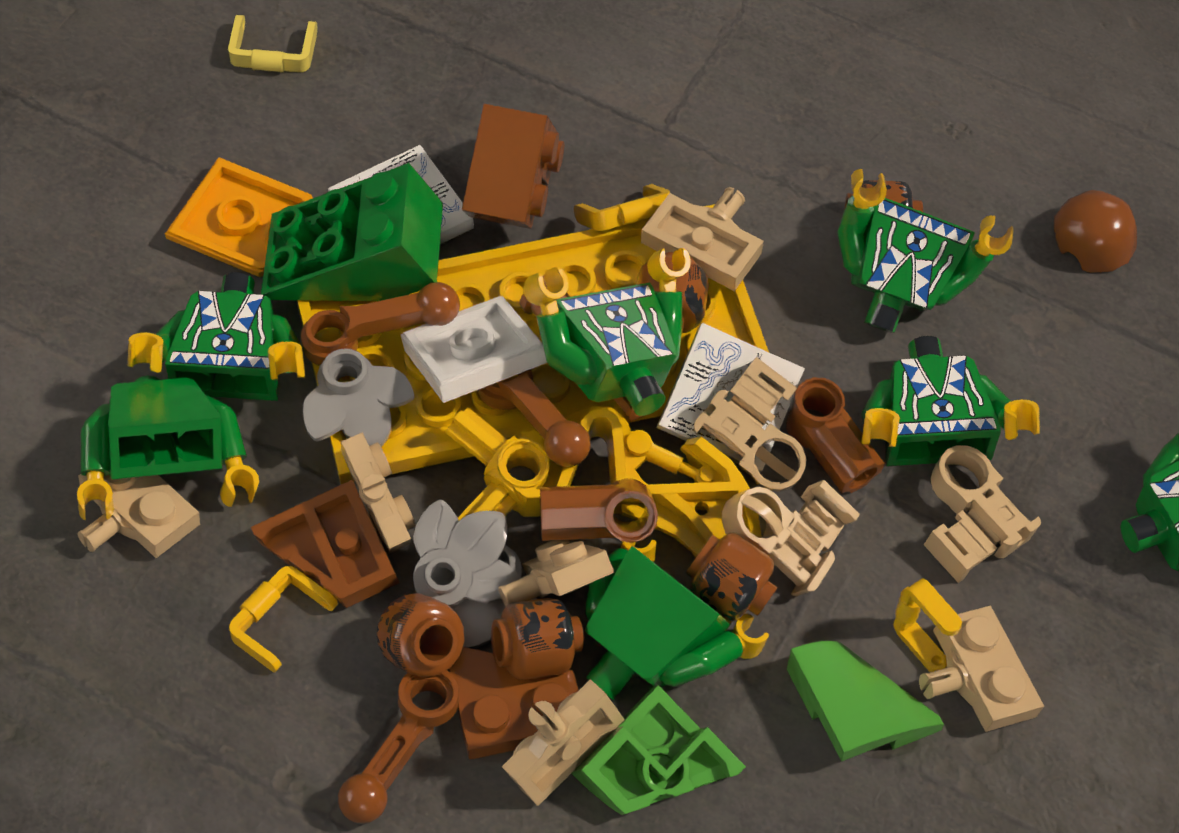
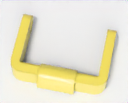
[228,15,317,72]

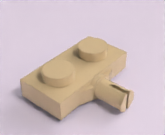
[641,187,764,291]
[340,432,416,554]
[77,474,200,558]
[498,540,614,607]
[919,605,1044,732]
[502,679,625,806]

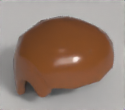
[1054,190,1137,273]

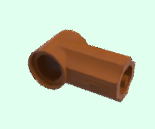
[786,377,885,493]
[540,478,658,543]

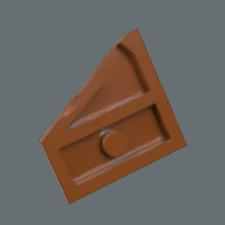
[251,480,400,608]
[448,647,579,760]

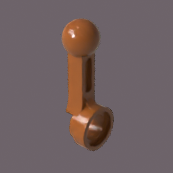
[301,282,460,366]
[478,369,591,467]
[338,670,459,824]

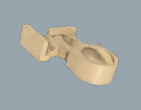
[694,357,806,492]
[924,446,1041,583]
[722,480,860,596]

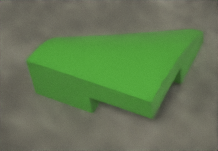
[787,641,944,762]
[571,685,746,815]

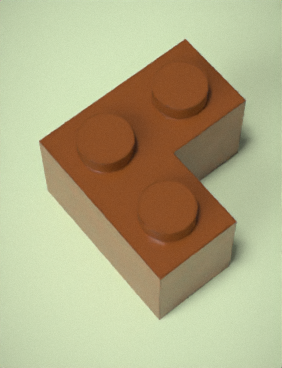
[462,104,565,229]

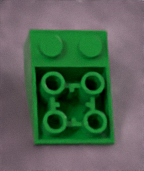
[261,163,443,301]

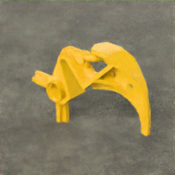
[446,405,762,631]

